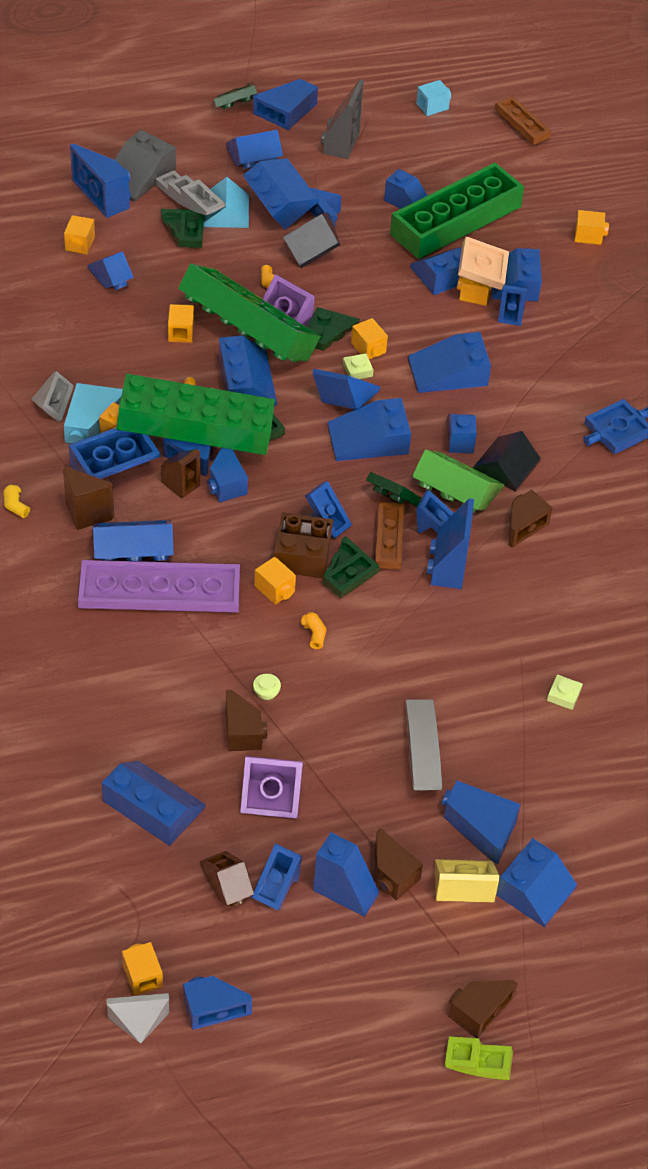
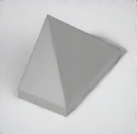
[31,371,74,422]
[107,993,169,1044]

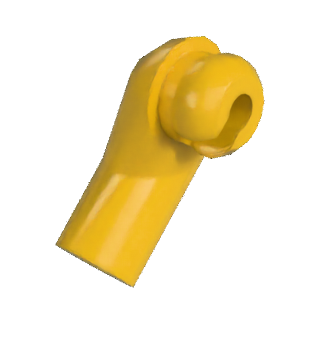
[3,485,30,518]

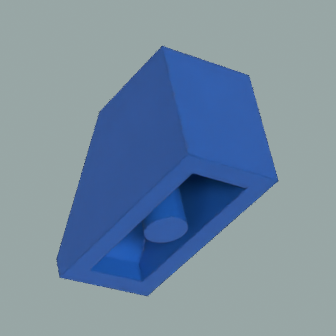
[384,169,428,209]
[87,251,134,290]
[498,285,528,326]
[448,413,477,454]
[207,448,248,503]
[183,976,252,1030]

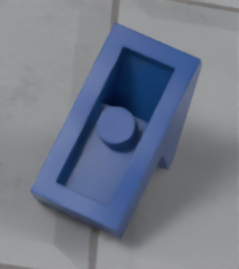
[310,188,342,228]
[305,481,352,539]
[416,490,454,533]
[251,843,302,910]

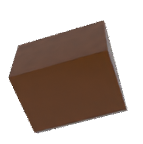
[63,467,114,530]

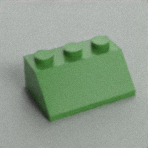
[412,449,505,513]

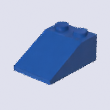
[70,144,131,218]
[408,332,491,393]
[327,398,411,461]
[427,498,474,589]

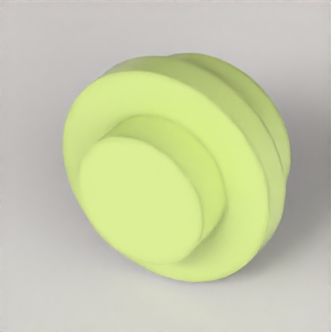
[253,674,281,700]

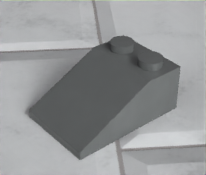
[321,79,364,159]
[114,130,176,203]

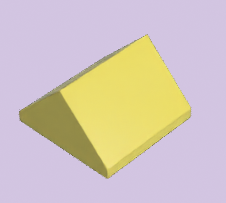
[435,859,499,902]

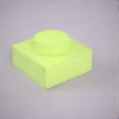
[343,353,374,379]
[547,675,583,710]

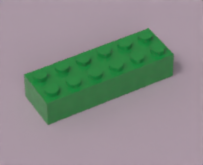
[390,163,524,259]
[178,263,321,362]
[116,374,275,455]

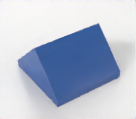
[312,369,380,410]

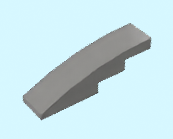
[156,170,225,215]
[405,700,442,790]

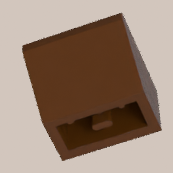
[274,512,334,579]

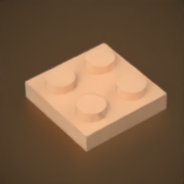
[458,237,509,290]

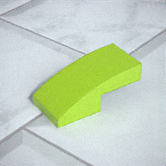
[445,1036,513,1080]

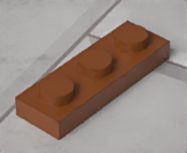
[495,96,551,145]
[375,502,404,570]

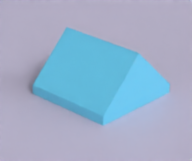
[204,177,249,228]

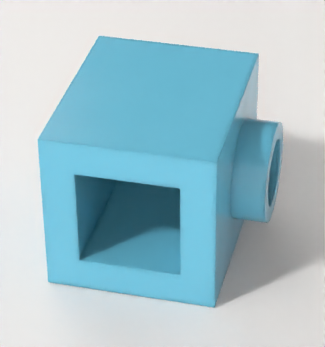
[416,80,451,116]

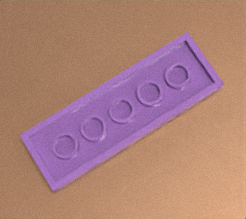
[78,560,240,612]

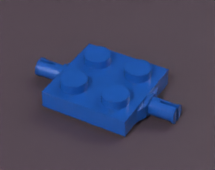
[583,399,648,454]

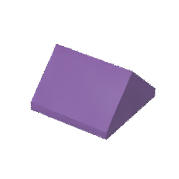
[263,274,314,326]
[240,756,303,818]

